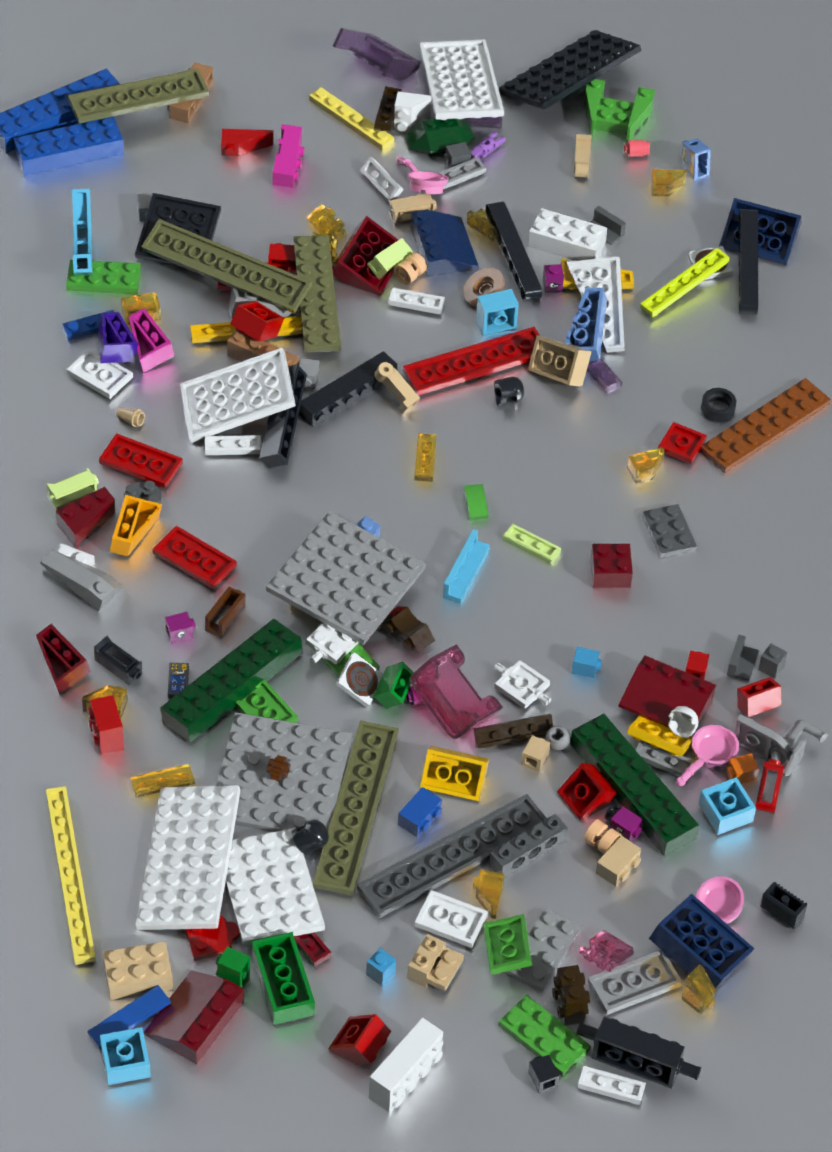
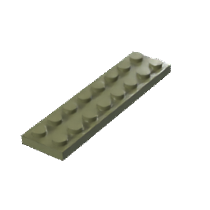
[68,68,209,124]
[293,235,341,353]

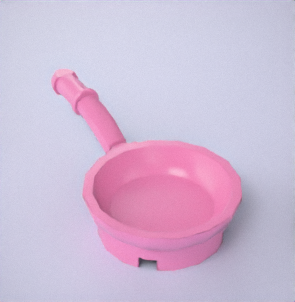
[396,156,449,194]
[676,725,739,787]
[696,876,744,924]

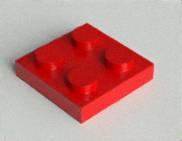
[658,422,707,464]

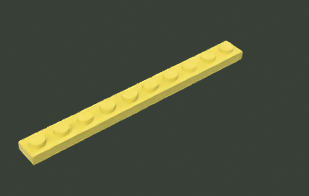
[46,786,96,965]

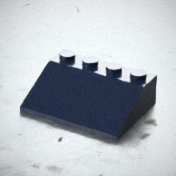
[719,198,802,265]
[411,210,479,277]
[649,894,755,994]

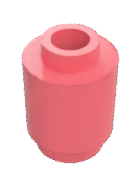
[624,140,650,157]

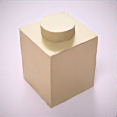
[521,735,550,772]

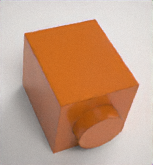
[726,753,759,784]

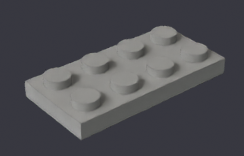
[505,908,582,992]
[588,950,682,1015]

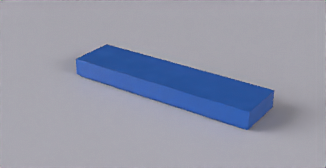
[87,985,171,1050]

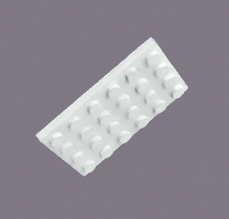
[180,347,296,442]
[225,828,325,946]

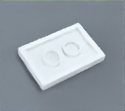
[67,348,133,399]
[414,890,488,948]

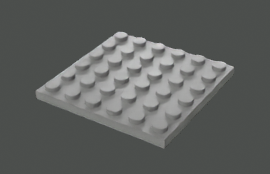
[266,511,426,645]
[216,712,353,832]

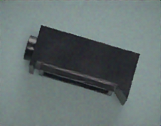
[94,635,143,685]

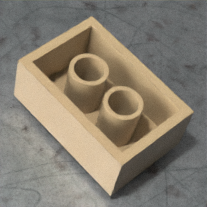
[103,941,173,1001]

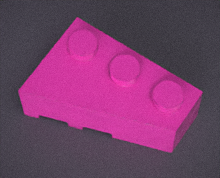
[273,124,305,188]
[129,308,175,373]

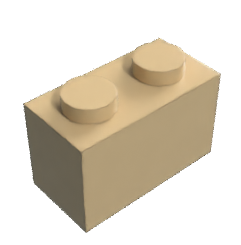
[596,836,641,886]

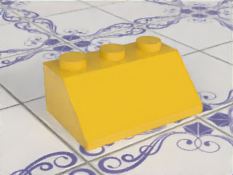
[420,746,489,801]

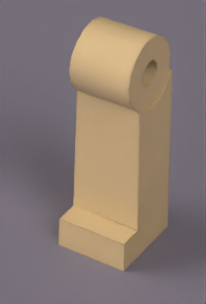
[574,134,592,178]
[375,362,420,415]

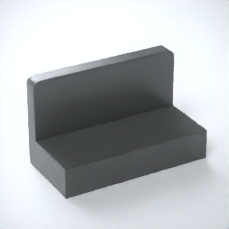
[590,206,626,245]
[727,635,759,681]

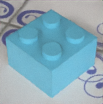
[476,289,519,336]
[699,777,756,835]
[100,1027,151,1085]

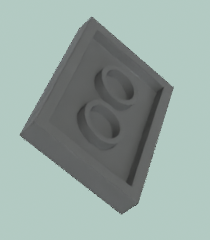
[642,504,697,558]

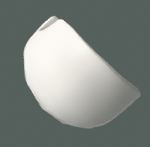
[668,706,698,738]

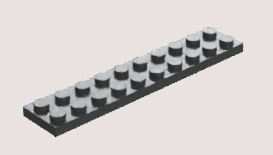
[357,794,547,918]

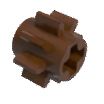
[266,755,291,781]

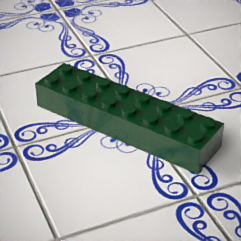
[160,619,303,743]
[570,713,699,857]

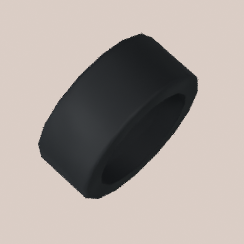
[701,388,737,422]

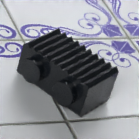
[760,882,807,929]

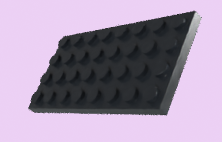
[498,30,641,110]

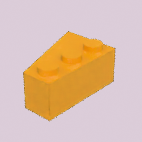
[110,495,162,557]

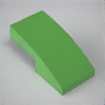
[464,484,489,520]

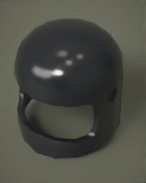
[494,377,524,407]
[291,820,329,855]

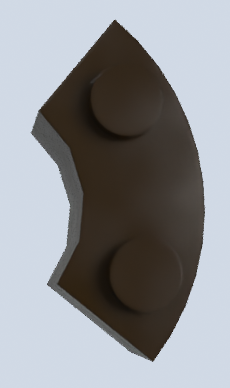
[383,606,435,653]

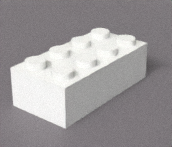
[528,208,607,261]
[369,1018,444,1112]

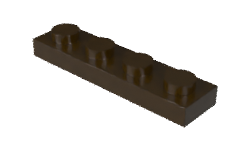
[374,86,402,132]
[473,713,553,749]

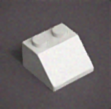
[394,92,432,132]

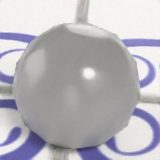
[546,725,571,751]

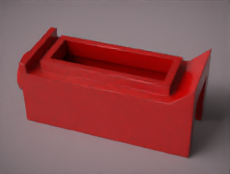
[755,759,784,814]

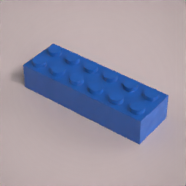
[13,117,124,176]

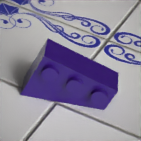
[98,312,138,363]

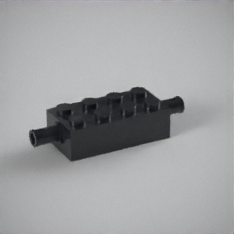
[576,1017,702,1089]

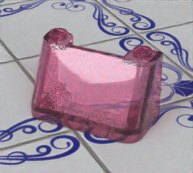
[410,644,503,739]

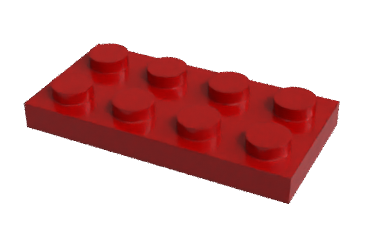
[99,433,183,489]
[153,525,237,590]

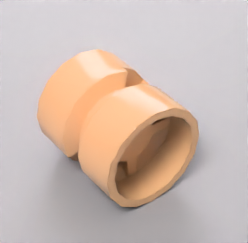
[394,252,427,285]
[584,819,622,854]

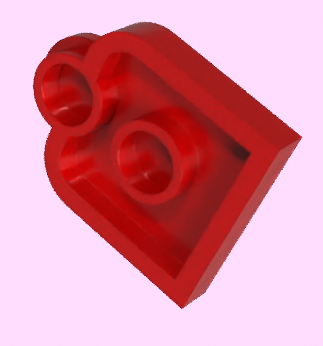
[185,915,240,961]

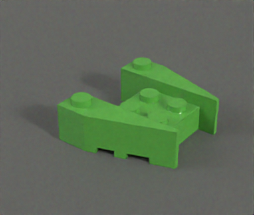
[584,79,655,142]

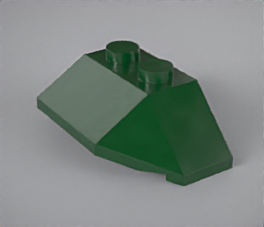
[404,118,474,154]

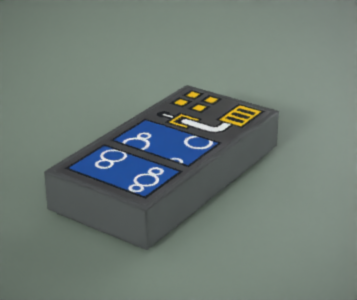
[168,663,189,699]

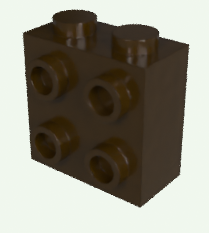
[552,965,590,1026]

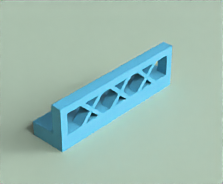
[443,529,490,604]

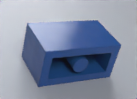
[398,787,442,837]

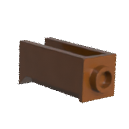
[205,587,246,638]

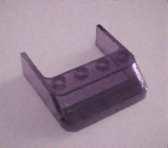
[333,28,422,81]

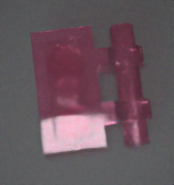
[579,930,634,972]

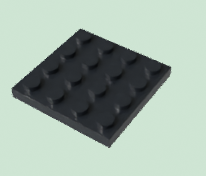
[135,193,221,267]

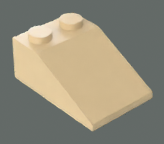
[528,335,592,386]

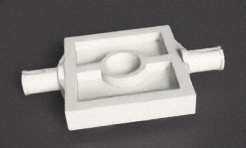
[306,623,359,664]
[494,660,551,709]

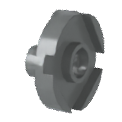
[124,481,162,504]

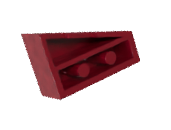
[56,487,115,549]
[36,624,91,695]

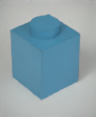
[572,647,602,678]
[366,948,396,986]

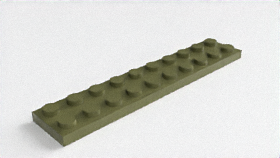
[141,219,312,314]
[313,720,399,896]

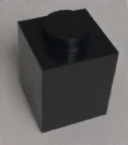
[528,1055,560,1093]

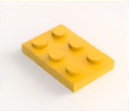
[627,716,693,757]

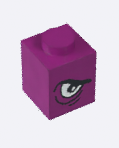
[543,264,564,293]
[165,612,196,644]
[609,806,643,842]

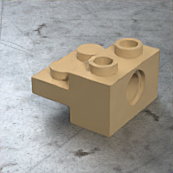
[407,934,464,991]

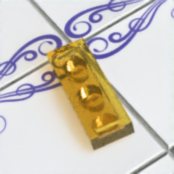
[414,433,436,482]
[131,764,195,798]

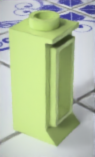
[367,238,413,280]
[46,468,99,509]

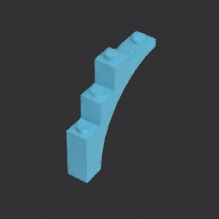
[72,189,93,276]

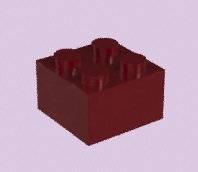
[590,544,633,588]

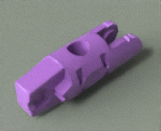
[471,131,506,160]

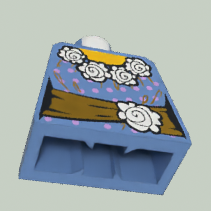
[680,139,711,180]

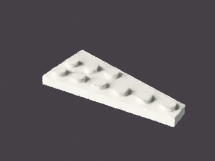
[566,257,625,353]

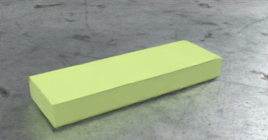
[502,523,561,564]

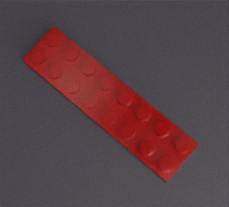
[402,326,540,396]

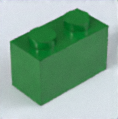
[373,662,415,709]
[216,946,250,989]

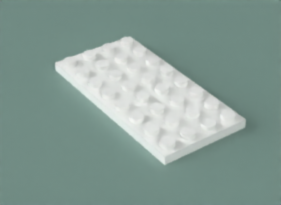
[419,39,504,120]
[135,785,241,930]

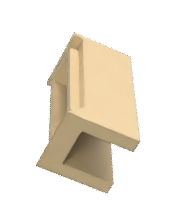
[389,194,437,226]

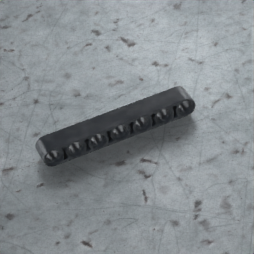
[485,201,542,301]
[739,209,758,315]

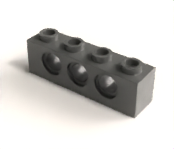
[489,814,568,880]

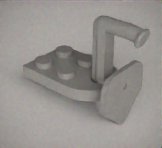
[734,715,828,777]

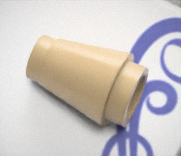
[116,407,145,427]

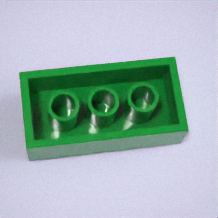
[252,932,315,1025]

